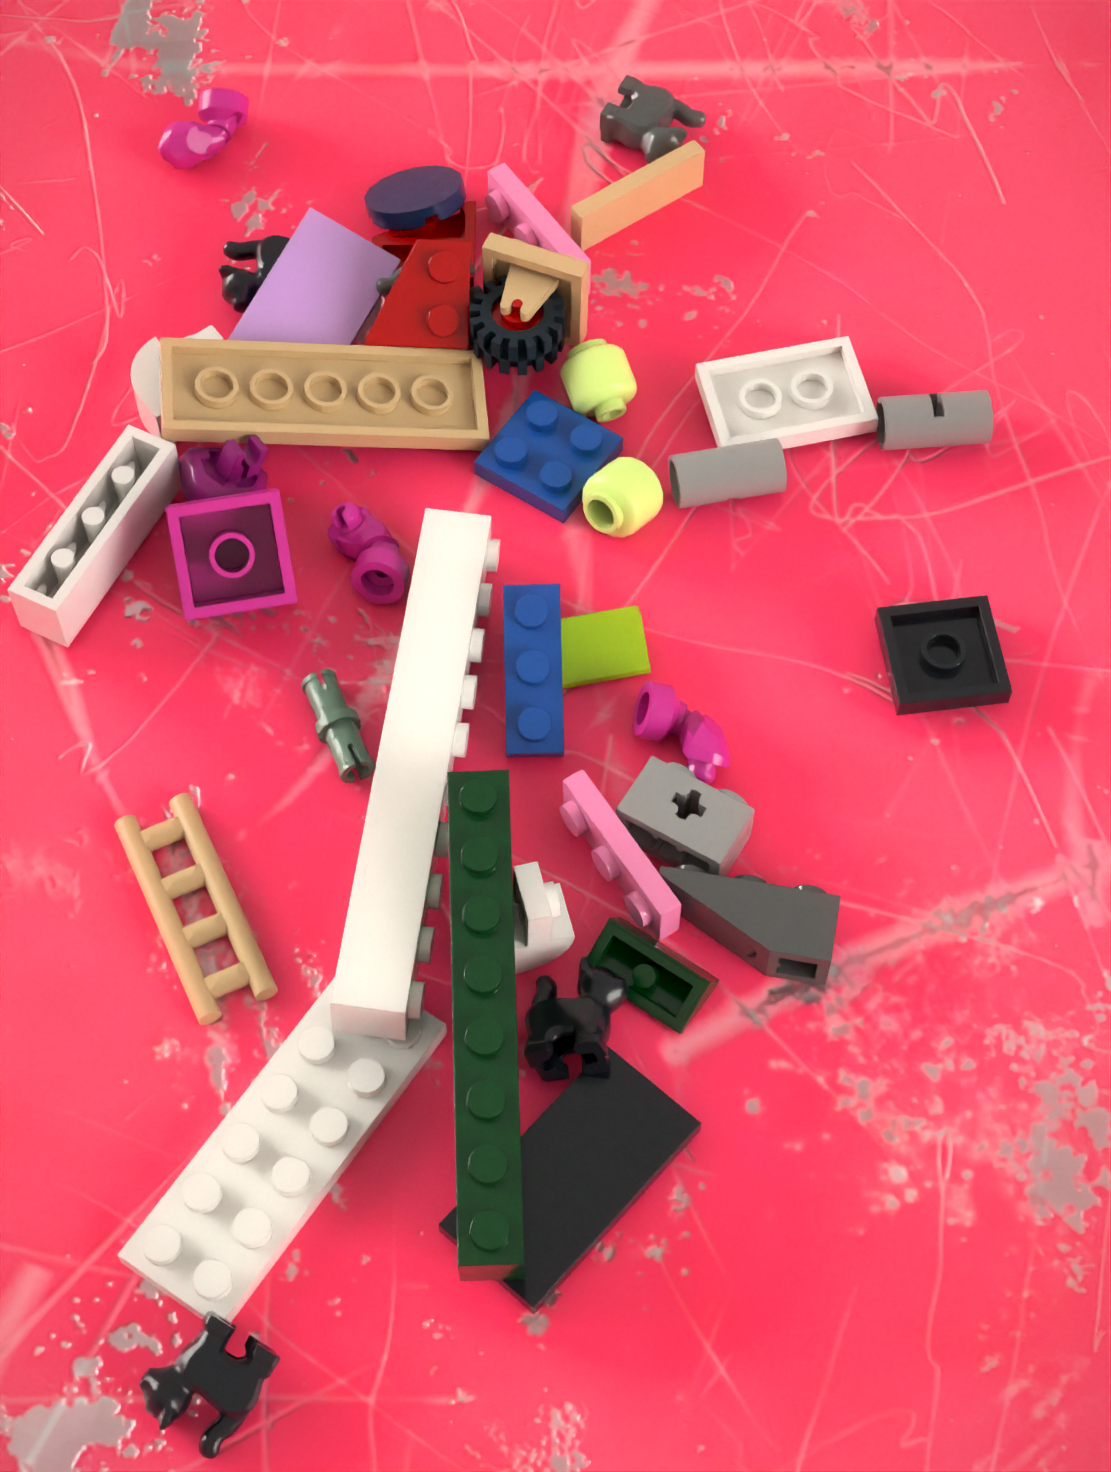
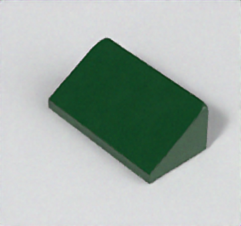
[587,917,719,1034]

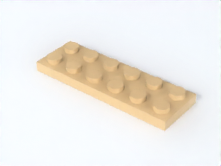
[159,337,490,451]

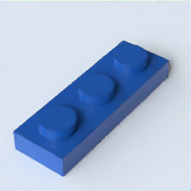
[503,584,564,758]

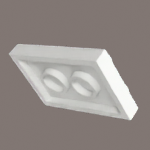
[695,336,879,449]

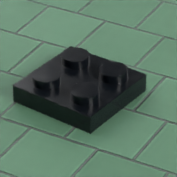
[874,595,1012,716]

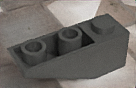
[659,865,841,986]

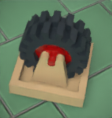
[469,232,589,375]

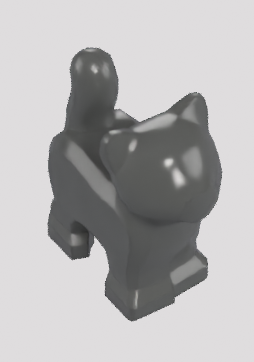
[599,75,706,164]

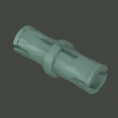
[301,669,376,783]

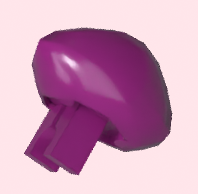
[179,435,269,502]

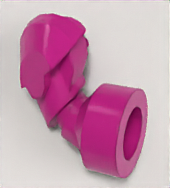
[158,88,249,170]
[327,502,410,604]
[633,680,731,783]

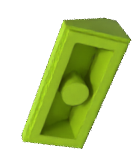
[561,606,651,689]

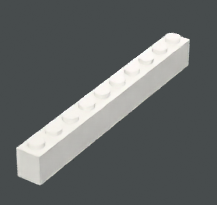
[330,508,501,1041]

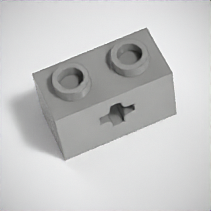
[616,756,755,876]

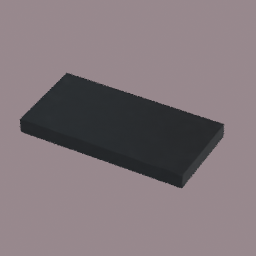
[439,1046,701,1314]

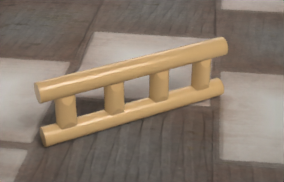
[114,793,278,1025]

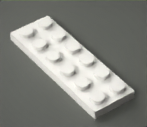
[117,977,447,1322]

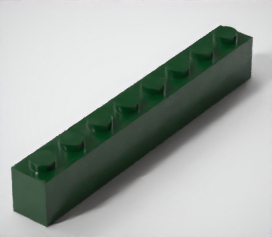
[447,770,525,1281]

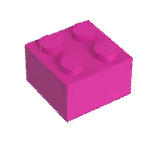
[165,488,298,621]

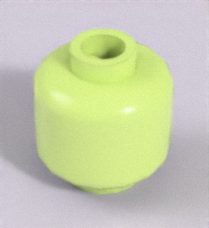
[560,339,637,423]
[582,457,663,538]

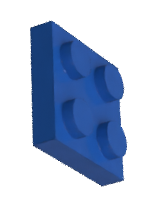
[474,389,623,524]

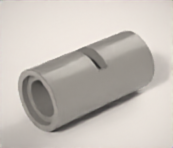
[876,390,993,451]
[668,438,787,509]

